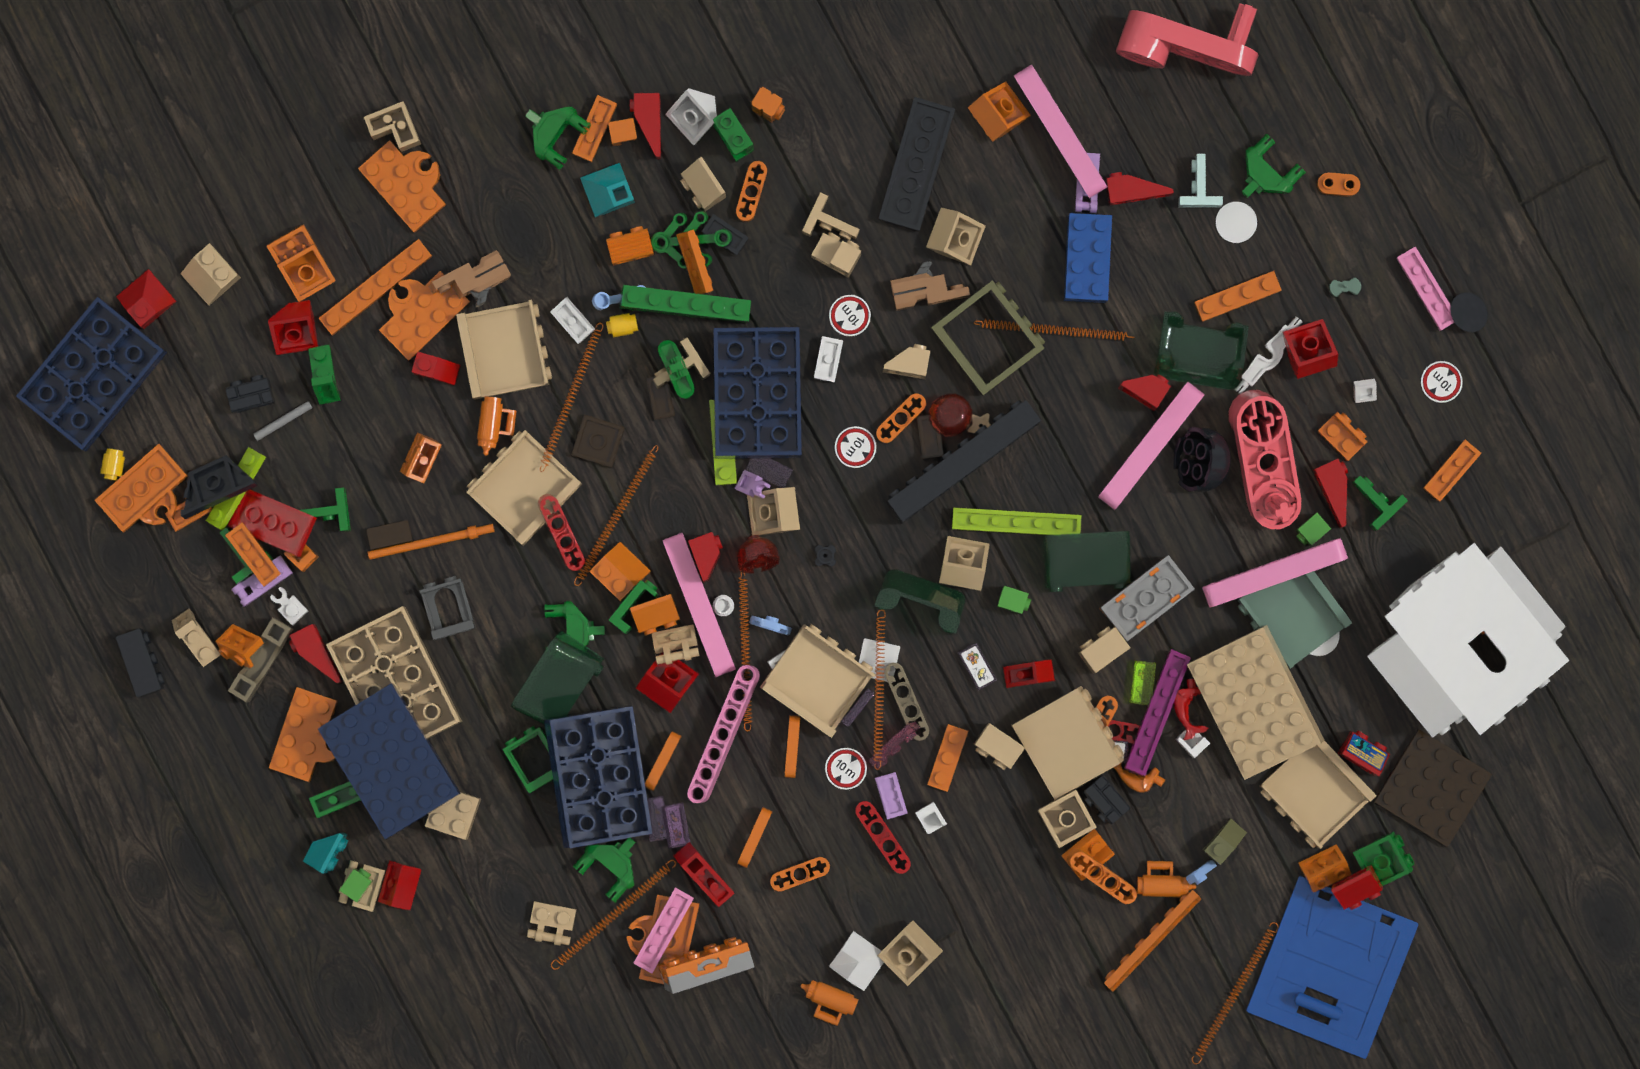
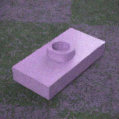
[875,772,907,819]

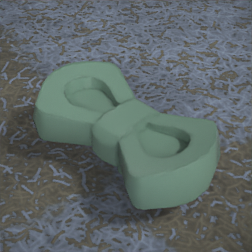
[1329,278,1361,297]

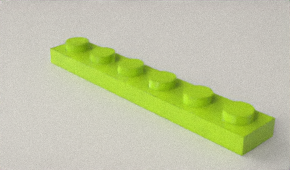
[952,508,1081,537]

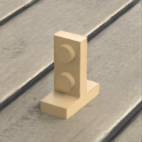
[802,192,860,240]
[653,338,710,389]
[172,609,221,667]

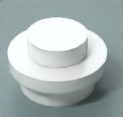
[713,595,734,616]

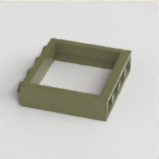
[931,280,1045,395]

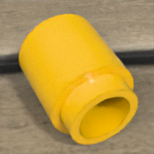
[606,313,638,338]
[100,449,125,481]

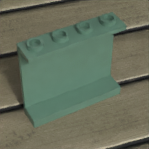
[1237,571,1352,669]

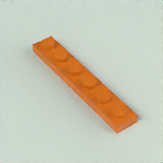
[319,239,432,336]
[1104,890,1201,992]

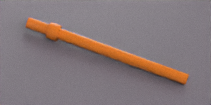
[368,524,495,560]

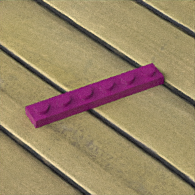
[1124,649,1191,777]

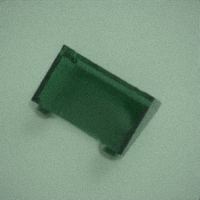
[1154,311,1249,389]
[1042,531,1131,592]
[874,569,966,635]
[510,631,604,724]

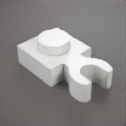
[270,587,308,625]

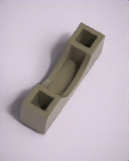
[228,617,294,702]

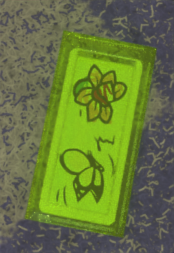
[1130,661,1156,705]

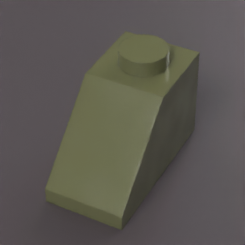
[1203,818,1247,865]

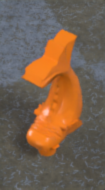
[1113,750,1165,793]

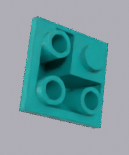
[580,163,635,218]
[303,832,349,874]

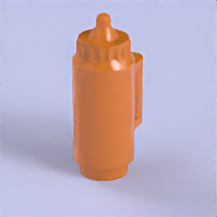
[477,396,517,456]
[1137,861,1196,897]
[800,980,859,1026]

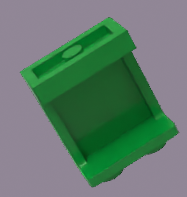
[713,108,754,162]
[609,580,659,634]

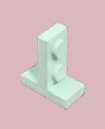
[1178,154,1223,208]

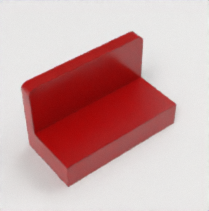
[378,860,421,910]

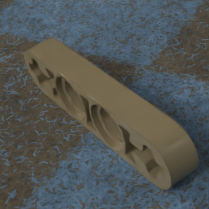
[884,663,929,741]

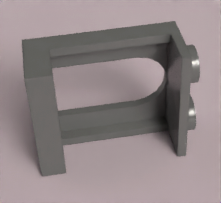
[419,576,476,640]

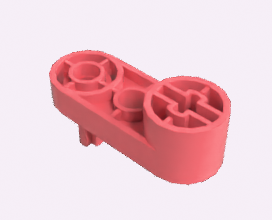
[1116,3,1258,76]
[1229,390,1301,529]

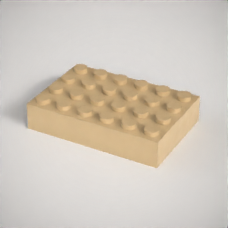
[326,606,462,739]
[1187,625,1324,780]

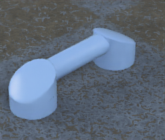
[592,285,646,310]

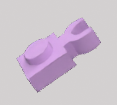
[735,470,770,498]

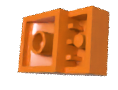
[267,224,336,302]

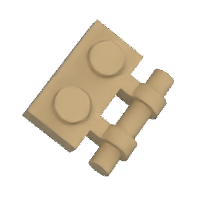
[652,624,699,665]
[338,860,385,912]
[527,901,577,946]

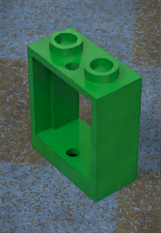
[502,726,553,793]

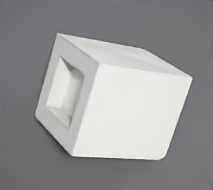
[1175,730,1210,758]
[915,802,947,834]

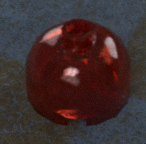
[929,394,973,436]
[737,535,780,573]

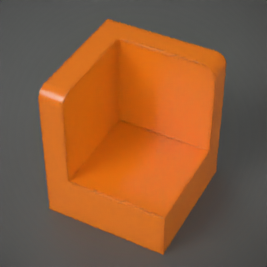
[608,118,637,146]
[283,545,319,572]

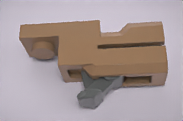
[429,250,511,307]
[890,261,970,311]

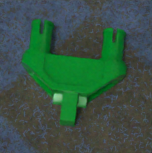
[525,107,591,170]
[1241,134,1306,198]
[658,340,694,399]
[545,601,605,663]
[573,838,636,903]

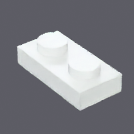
[550,297,595,344]
[814,336,843,383]

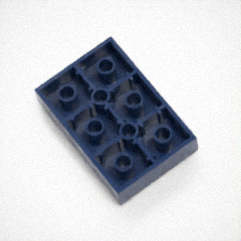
[16,297,167,452]
[713,327,802,459]
[318,683,461,839]
[544,706,652,848]

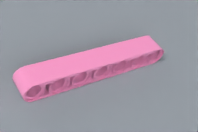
[1014,64,1107,198]
[1098,382,1205,510]
[663,533,736,677]
[1202,538,1348,608]
[687,665,760,803]

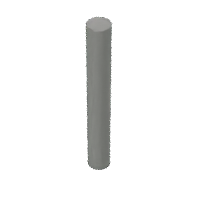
[254,401,312,441]

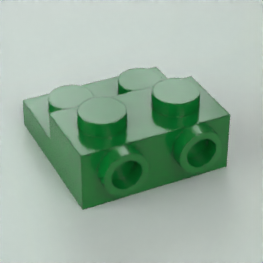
[1353,831,1414,886]

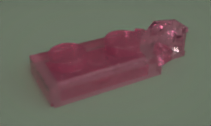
[869,722,920,769]

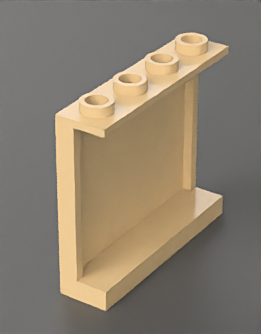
[456,300,552,400]
[467,430,582,546]
[760,624,876,738]
[1012,686,1124,800]
[1260,741,1376,849]

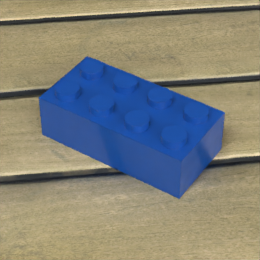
[1064,213,1112,303]

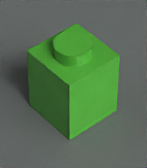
[1296,513,1331,546]
[997,586,1031,614]
[339,868,374,902]

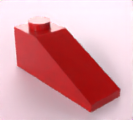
[630,93,661,160]
[1105,172,1174,206]
[1313,459,1348,529]
[289,624,343,684]
[674,842,735,907]

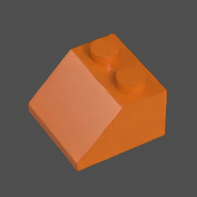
[968,82,1031,142]
[589,542,651,602]
[630,594,680,636]

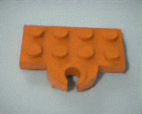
[358,140,447,233]
[379,271,470,361]
[95,444,188,533]
[269,687,338,782]
[627,894,699,984]

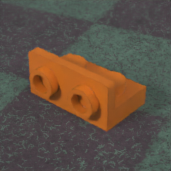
[1317,412,1367,461]
[215,624,264,669]
[1061,829,1114,881]
[1298,844,1351,892]

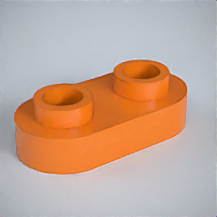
[1317,173,1360,197]

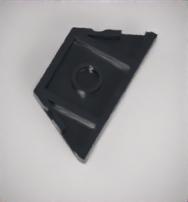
[180,455,258,519]

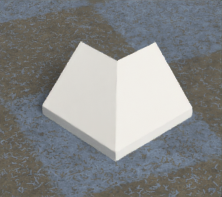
[666,88,717,145]
[829,931,884,991]

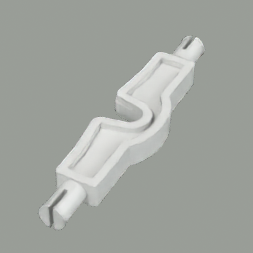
[1234,316,1302,394]

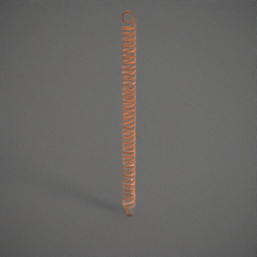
[974,319,1135,340]
[540,323,603,472]
[574,445,658,586]
[738,569,752,731]
[873,610,886,770]
[551,860,676,970]
[1192,922,1279,1064]

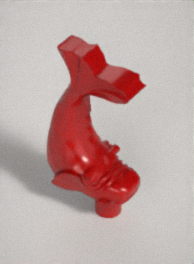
[1173,679,1209,740]

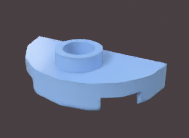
[749,615,792,636]
[1186,860,1217,885]

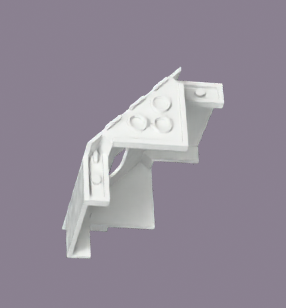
[1367,543,1569,737]

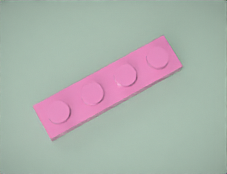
[1396,247,1455,331]
[634,887,694,973]

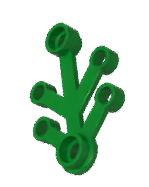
[651,211,732,268]

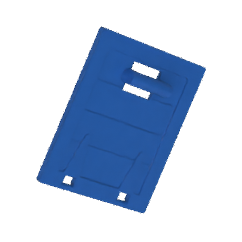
[1246,876,1418,1059]

